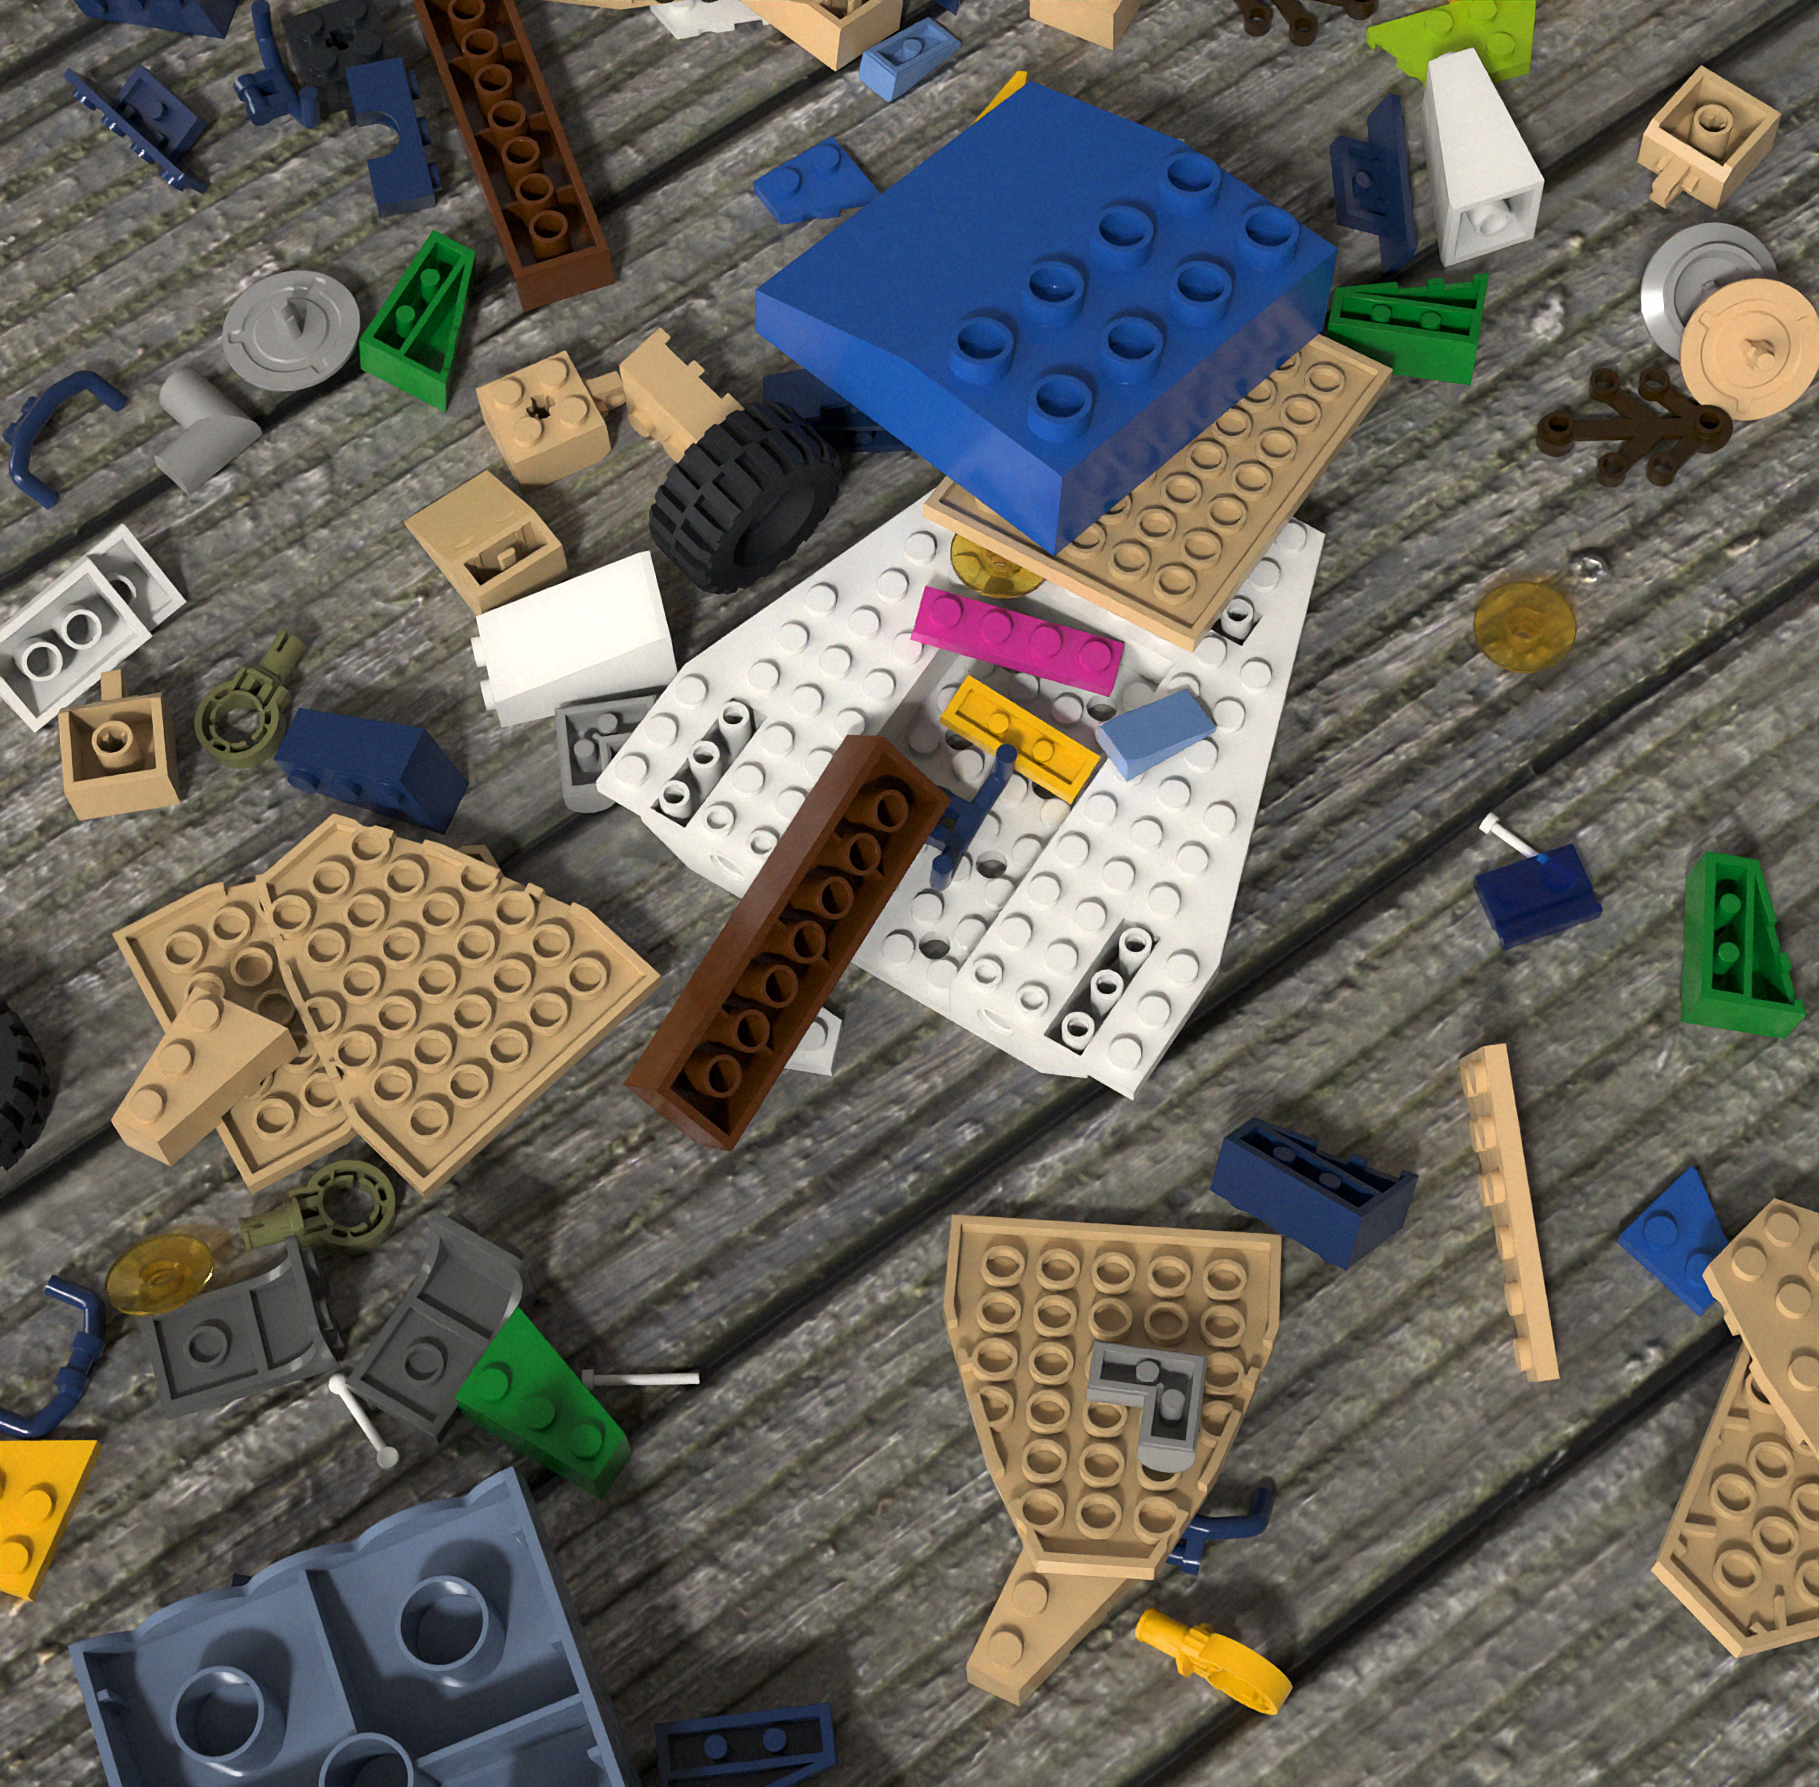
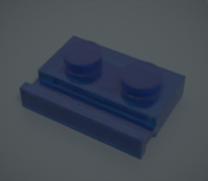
[1473,843,1603,951]

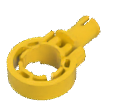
[1135,1606,1293,1715]

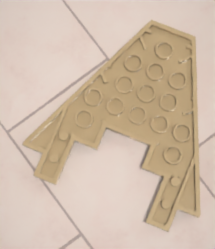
[1651,1341,1819,1658]

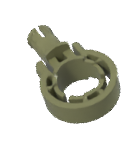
[194,630,307,769]
[238,1160,396,1256]

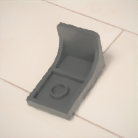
[345,1210,538,1444]
[140,1234,344,1420]

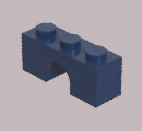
[345,57,442,219]

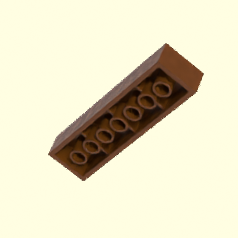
[412,0,615,312]
[623,735,952,1152]

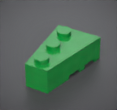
[359,230,476,413]
[1327,273,1489,385]
[1681,851,1807,1039]
[454,1305,633,1501]

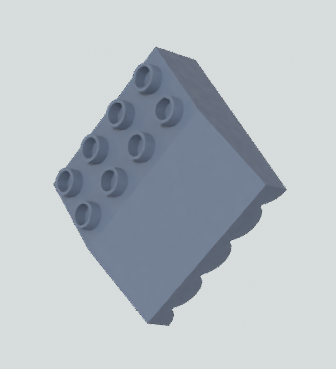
[68,1466,642,1787]

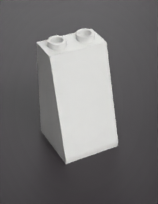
[1421,47,1545,267]
[471,550,678,727]

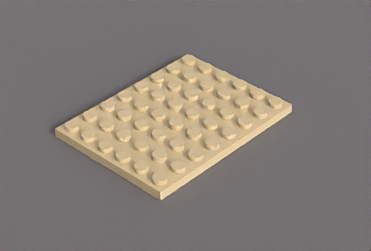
[923,334,1393,653]

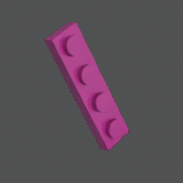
[910,586,1124,697]

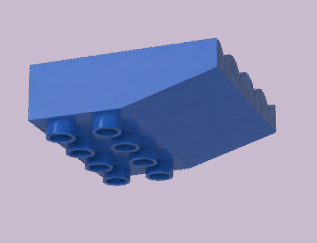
[755,81,1338,556]

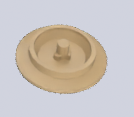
[1679,278,1819,421]

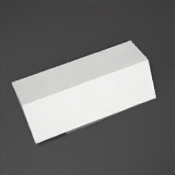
[0,523,187,732]

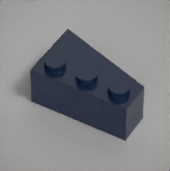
[74,0,239,39]
[762,368,913,453]
[273,708,469,835]
[1210,1117,1419,1271]
[654,1702,839,1787]

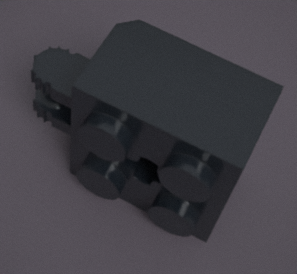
[280,0,398,127]

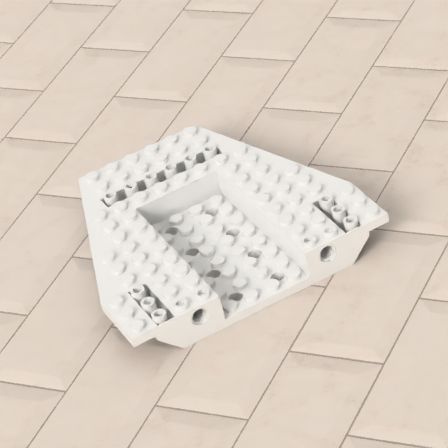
[596,487,1325,1101]

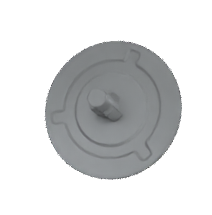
[1640,222,1780,361]
[222,270,361,391]

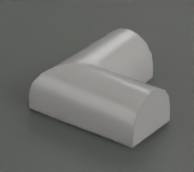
[154,366,263,495]
[554,695,657,813]
[1086,1341,1208,1473]

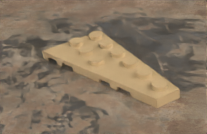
[1459,1043,1560,1382]

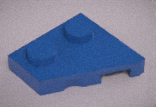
[753,136,881,225]
[1617,1166,1728,1317]

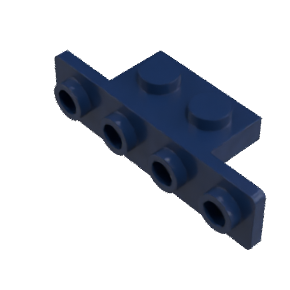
[63,64,208,194]
[1329,93,1418,276]

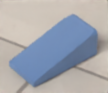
[859,17,961,102]
[1098,689,1216,782]

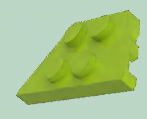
[1365,0,1537,87]

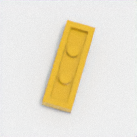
[939,675,1101,805]

